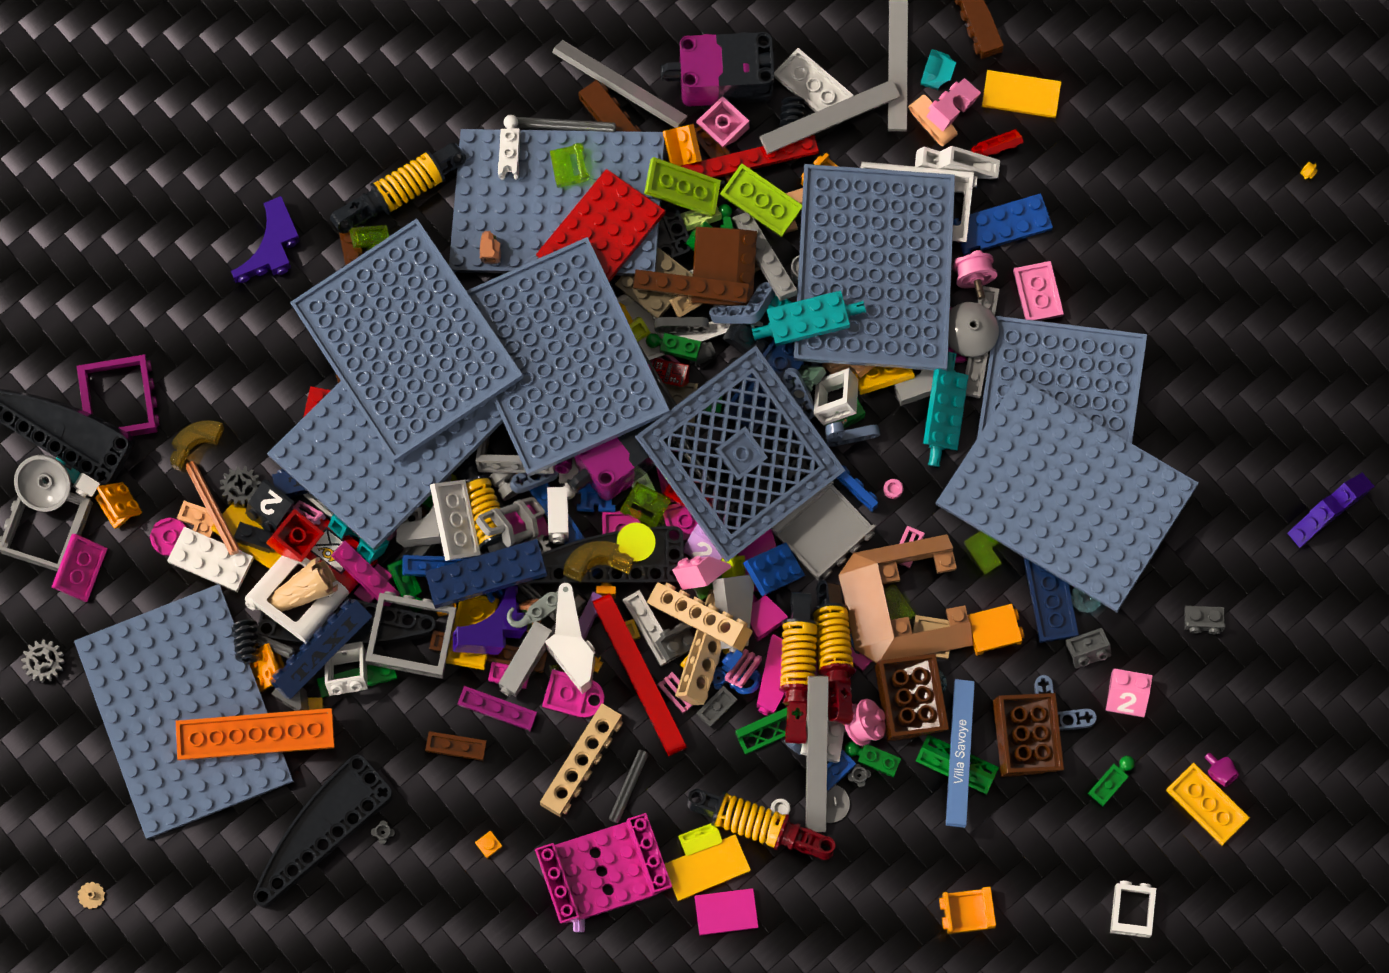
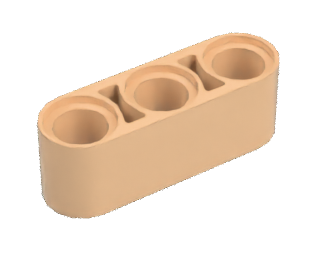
[908,95,958,146]

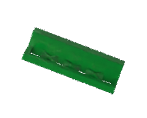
[735,708,798,755]
[916,735,999,794]

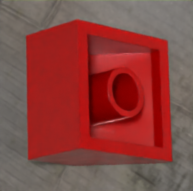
[266,509,324,562]

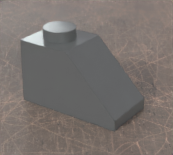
[272,687,309,711]

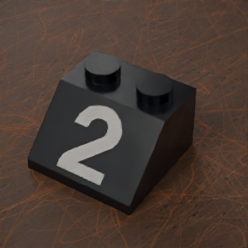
[722,320,770,355]
[245,479,294,533]

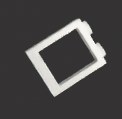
[814,368,859,425]
[547,487,569,545]
[325,642,368,696]
[1110,881,1156,938]

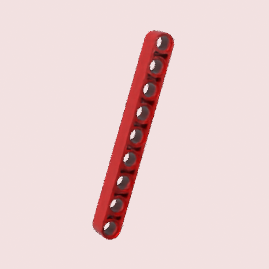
[592,593,687,756]

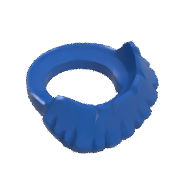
[730,669,762,694]

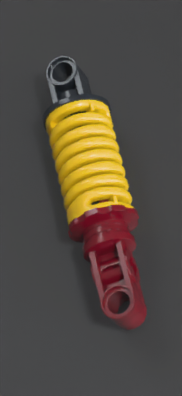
[812,580,855,725]
[779,592,819,744]
[687,788,835,860]

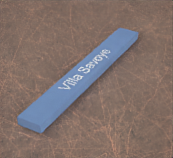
[946,679,974,828]

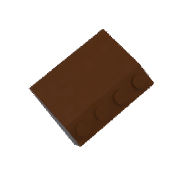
[691,227,757,306]
[875,654,949,741]
[993,693,1064,777]

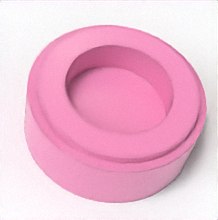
[883,479,903,499]

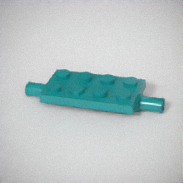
[752,290,866,346]
[923,352,969,467]

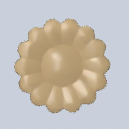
[78,882,105,909]

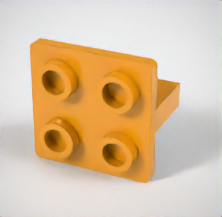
[663,124,702,166]
[95,482,142,529]
[250,643,285,692]

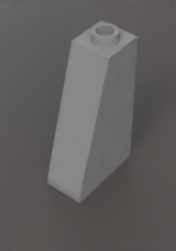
[712,575,754,652]
[499,621,553,697]

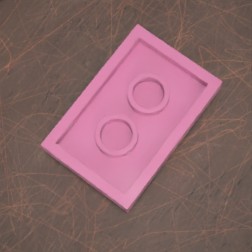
[1013,261,1064,321]

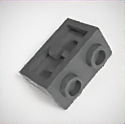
[1184,606,1225,634]
[655,622,694,662]
[1066,628,1111,668]

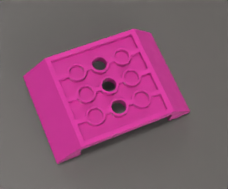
[535,813,672,924]

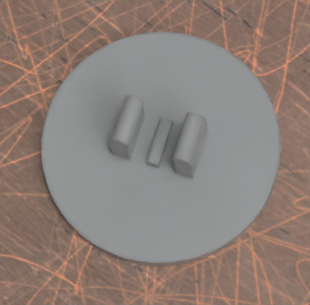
[826,785,850,823]

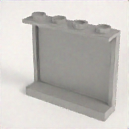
[772,481,875,581]

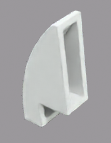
[915,146,1000,179]

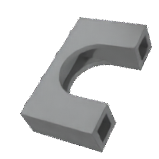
[894,370,934,406]
[396,475,452,548]

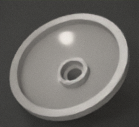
[948,302,999,357]
[14,455,71,512]

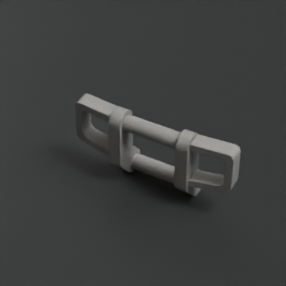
[476,497,545,547]

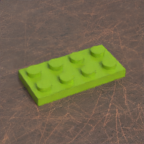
[644,157,721,217]
[720,163,802,237]

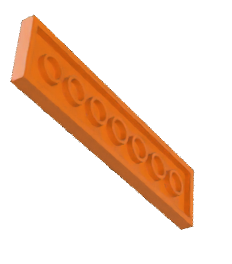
[176,708,335,761]

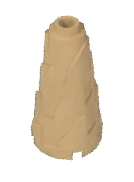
[267,557,338,612]

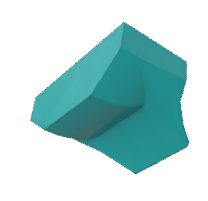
[920,49,956,90]

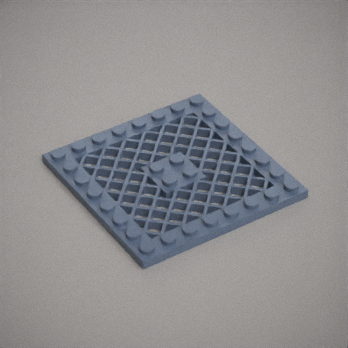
[635,346,845,562]

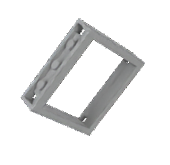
[475,436,555,474]
[0,492,93,572]
[365,591,457,679]

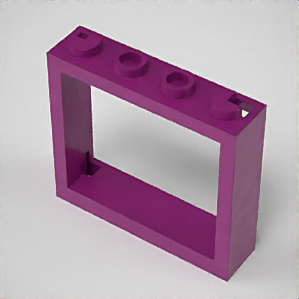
[77,355,160,436]

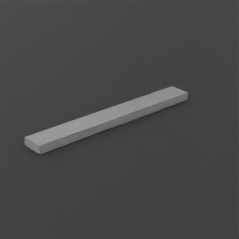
[888,0,908,132]
[552,40,687,128]
[759,80,900,154]
[805,676,828,832]

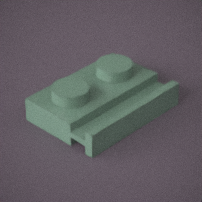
[792,365,827,391]

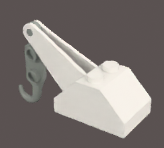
[507,583,595,694]

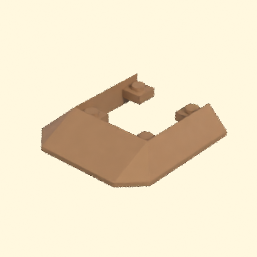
[839,534,973,663]

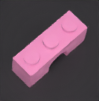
[926,78,981,131]

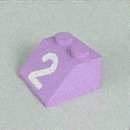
[683,524,722,560]

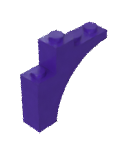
[231,196,300,283]
[1287,472,1375,548]
[452,585,527,655]

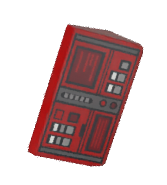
[652,358,690,387]

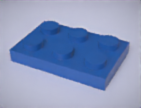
[743,542,805,597]

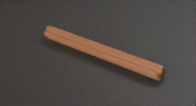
[186,461,239,555]

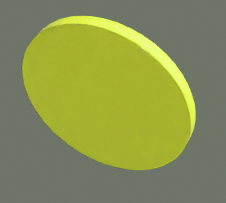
[617,523,656,561]

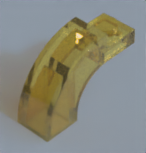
[170,420,224,471]

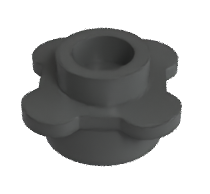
[848,764,871,787]
[371,821,395,844]

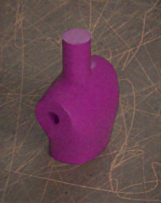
[1205,753,1239,787]

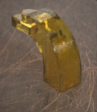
[563,541,634,582]

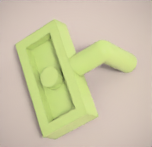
[680,206,722,231]

